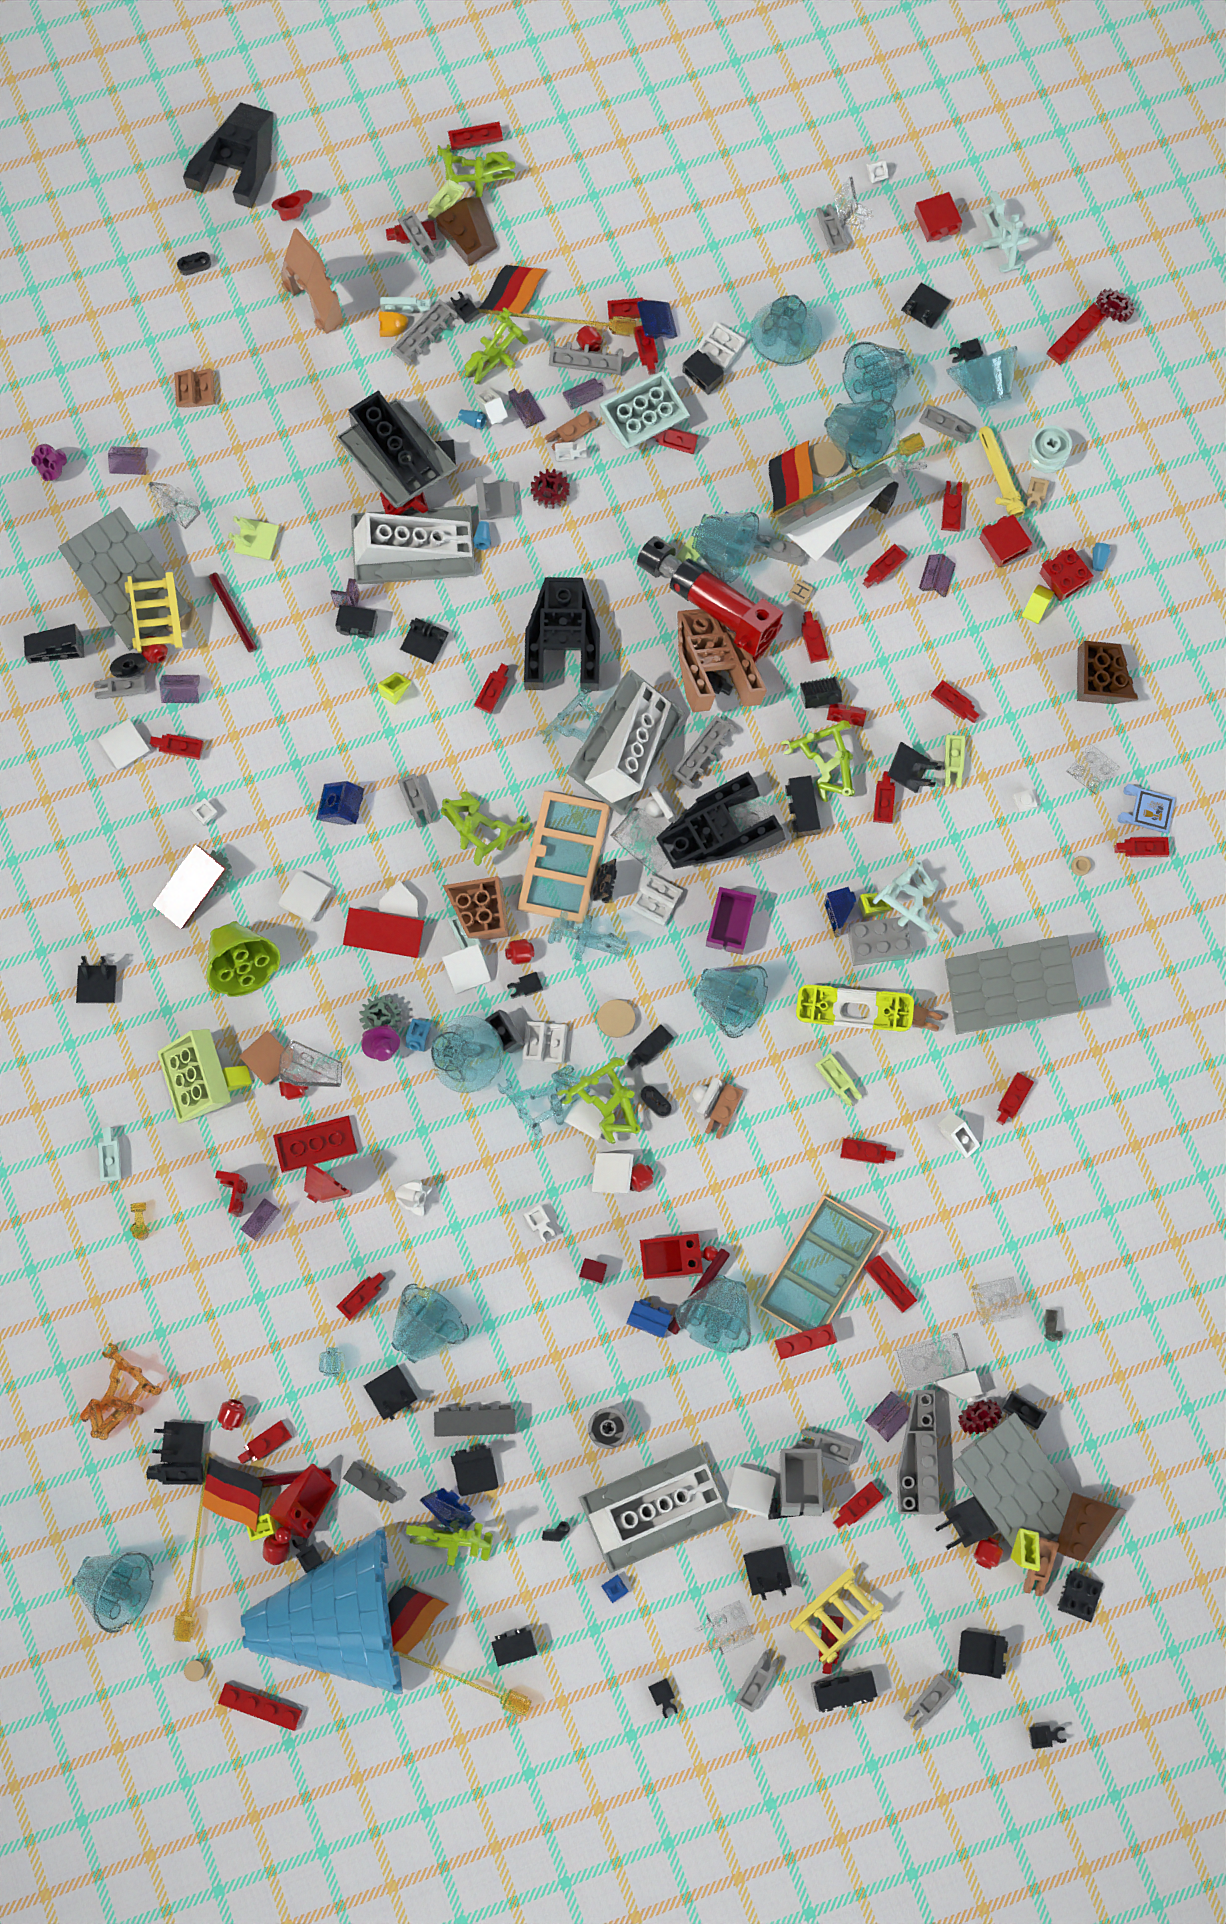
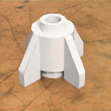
[395,1180,432,1216]

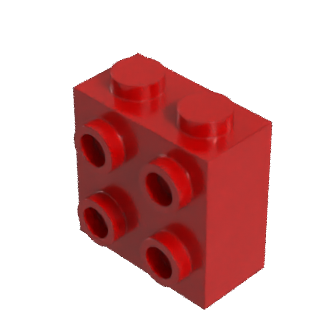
[914,192,962,242]
[979,514,1033,568]
[1039,547,1094,602]

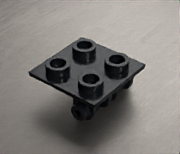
[400,618,449,664]
[593,859,617,903]
[1057,1570,1104,1623]

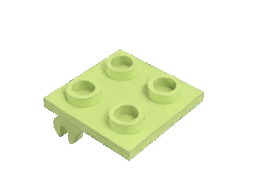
[228,516,280,560]

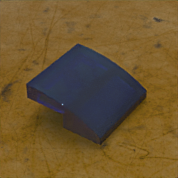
[637,301,678,339]

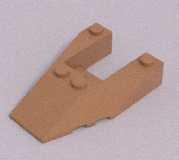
[281,228,344,334]
[677,609,767,712]

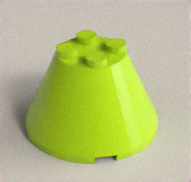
[206,921,281,997]

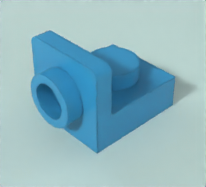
[406,1018,431,1052]

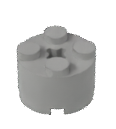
[588,1408,628,1449]

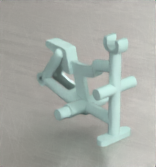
[981,191,1029,272]
[872,859,941,940]

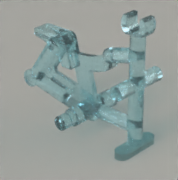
[535,687,602,744]
[547,911,627,961]
[497,1065,590,1141]

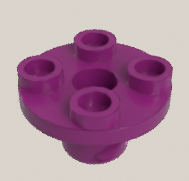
[31,444,67,481]
[361,1025,400,1061]

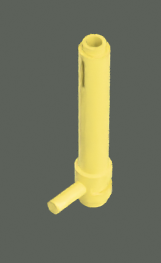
[978,426,1025,518]

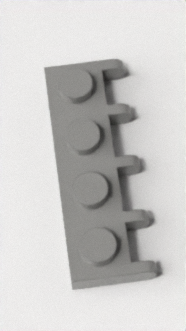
[391,299,458,366]
[549,340,623,375]
[672,715,737,789]

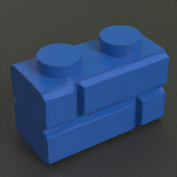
[626,1299,672,1339]

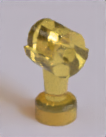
[130,1202,150,1240]

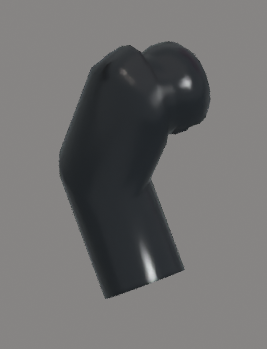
[542,1521,570,1542]

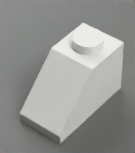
[474,388,508,424]
[937,1112,980,1159]
[935,1371,983,1403]

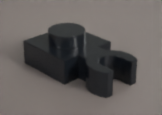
[450,291,480,324]
[949,338,984,363]
[507,972,543,999]
[292,1537,324,1574]
[648,1678,678,1718]
[1028,1725,1067,1749]

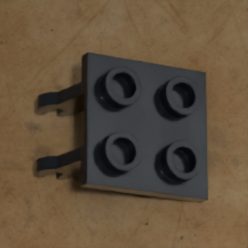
[901,282,951,329]
[887,742,943,793]
[76,956,117,1003]
[363,1365,418,1420]
[152,1421,205,1463]
[935,1496,996,1550]
[743,1546,792,1601]

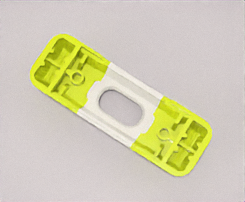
[796,984,914,1032]

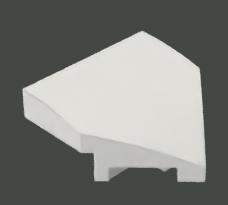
[379,880,418,919]

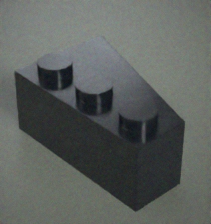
[23,623,85,664]
[810,1670,878,1713]

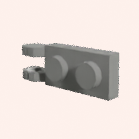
[816,204,848,253]
[398,210,438,264]
[919,405,972,443]
[753,534,806,566]
[94,673,147,699]
[397,773,433,828]
[797,1429,856,1466]
[734,1651,780,1712]
[903,1673,956,1731]

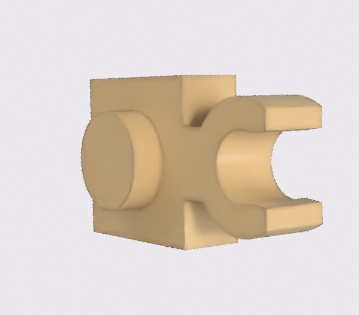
[1026,477,1049,511]

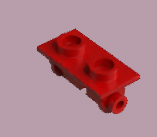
[827,703,867,727]

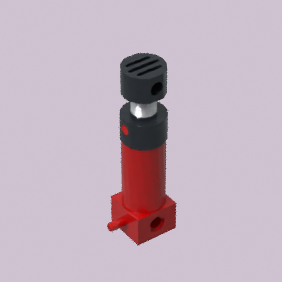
[637,536,784,657]

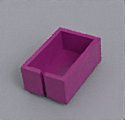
[706,887,757,955]

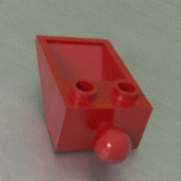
[639,1233,718,1280]
[268,1464,337,1543]

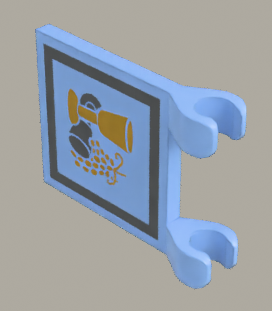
[1117,784,1175,834]

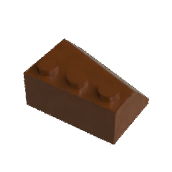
[436,197,497,266]
[1077,641,1138,704]
[1057,1492,1127,1563]

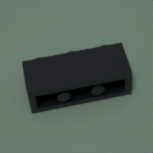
[785,775,821,838]

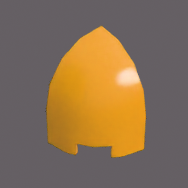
[379,312,409,337]

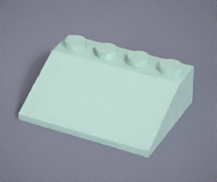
[600,371,690,450]

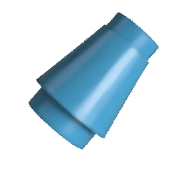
[458,409,486,429]
[473,521,491,550]
[1092,543,1111,571]

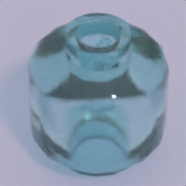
[319,1347,345,1377]

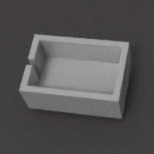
[847,917,912,966]
[780,1449,823,1516]

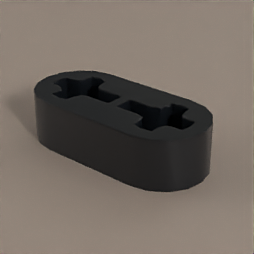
[177,252,212,276]
[641,1085,671,1118]

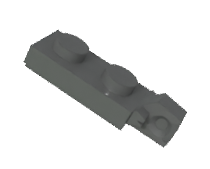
[342,1461,397,1504]

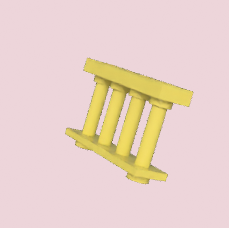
[125,572,183,653]
[789,1568,884,1665]

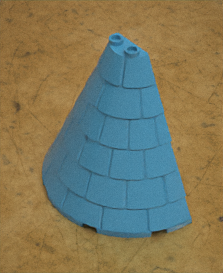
[241,1527,403,1695]

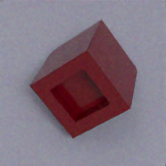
[579,1258,607,1285]

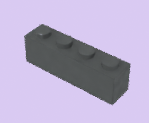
[434,1405,516,1437]

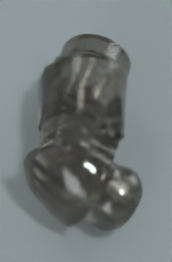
[1043,1309,1063,1343]

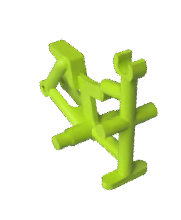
[437,145,515,197]
[465,307,529,385]
[780,720,855,802]
[441,791,531,866]
[557,1057,641,1144]
[406,1516,493,1566]

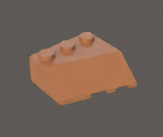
[442,876,509,940]

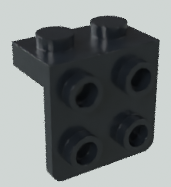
[450,1445,499,1496]
[957,1630,1008,1679]

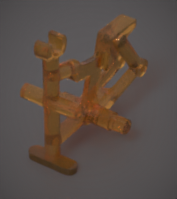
[80,1343,162,1440]

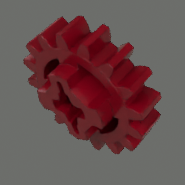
[1096,288,1135,323]
[530,469,570,509]
[958,1400,1002,1435]

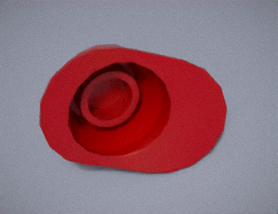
[272,190,313,221]

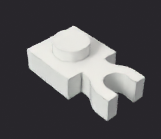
[555,442,587,461]
[523,1205,555,1242]

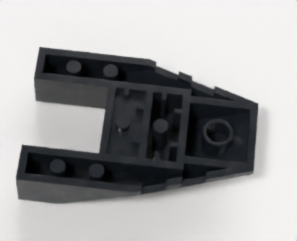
[183,102,274,208]
[524,577,600,691]
[656,771,786,869]

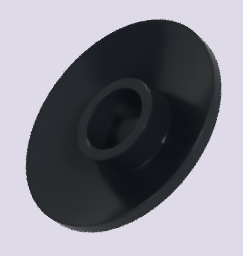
[110,653,147,678]

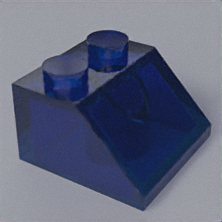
[316,781,364,825]
[824,886,856,938]
[420,1488,476,1533]

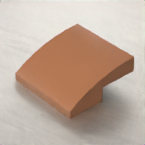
[174,368,215,408]
[239,1030,295,1085]

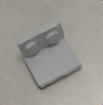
[475,476,516,520]

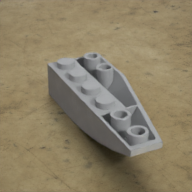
[897,1390,940,1515]

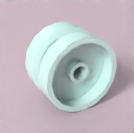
[1028,425,1072,473]

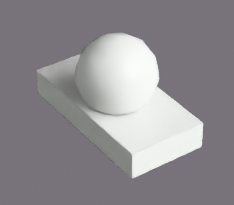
[646,785,676,823]
[692,1077,723,1119]

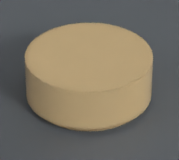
[1071,856,1091,876]
[184,1660,206,1682]

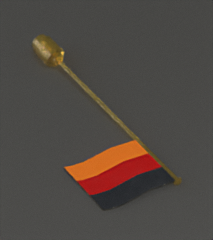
[477,265,636,336]
[769,433,926,518]
[173,1453,263,1642]
[388,1586,532,1717]

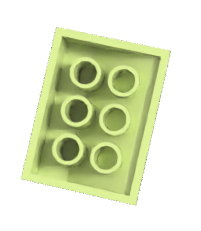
[157,1029,231,1124]

